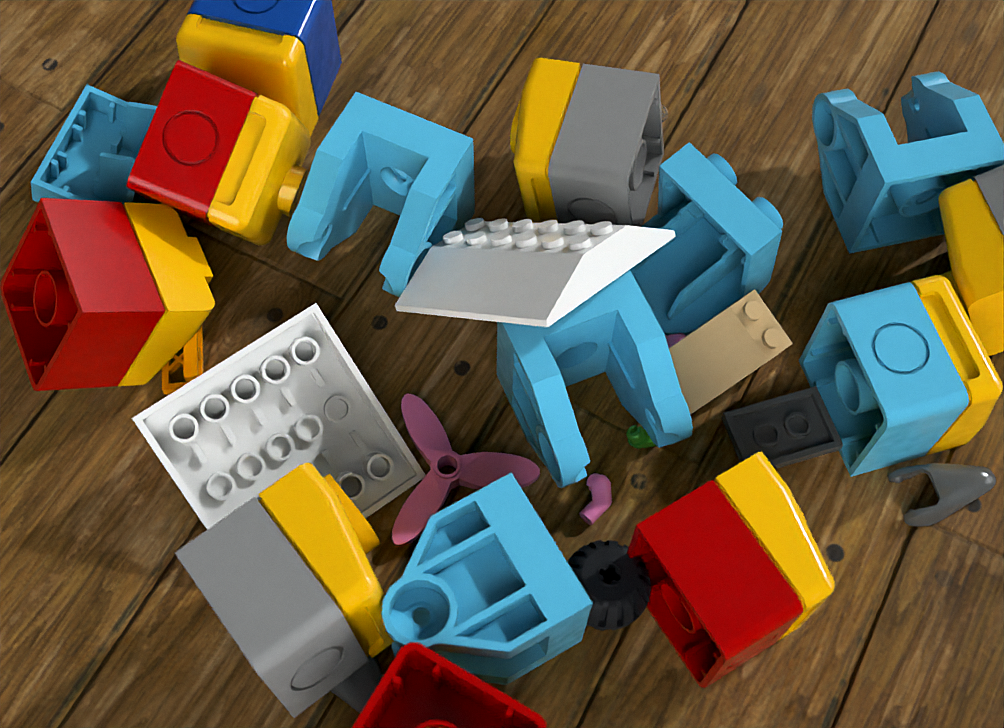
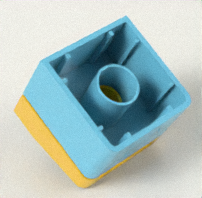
[799,275,1003,477]

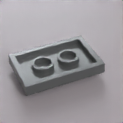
[721,386,843,469]

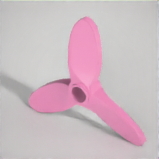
[392,393,540,547]

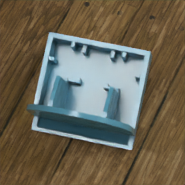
[30,84,157,204]
[630,142,783,335]

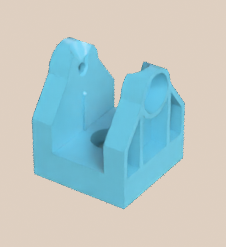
[812,71,1004,254]
[286,92,475,297]
[497,269,693,488]
[381,472,593,685]

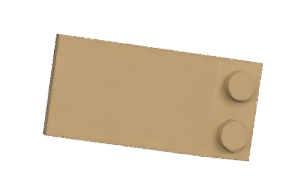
[669,289,793,415]

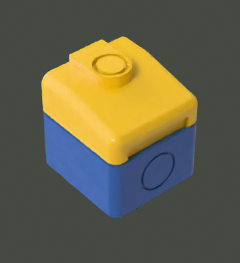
[176,0,342,137]

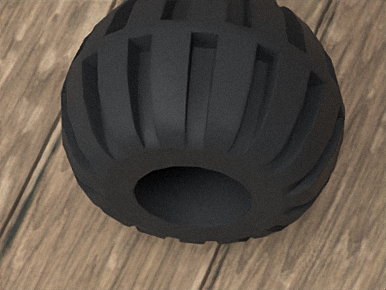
[567,540,651,631]

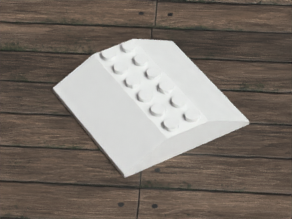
[395,218,676,327]
[132,303,426,530]

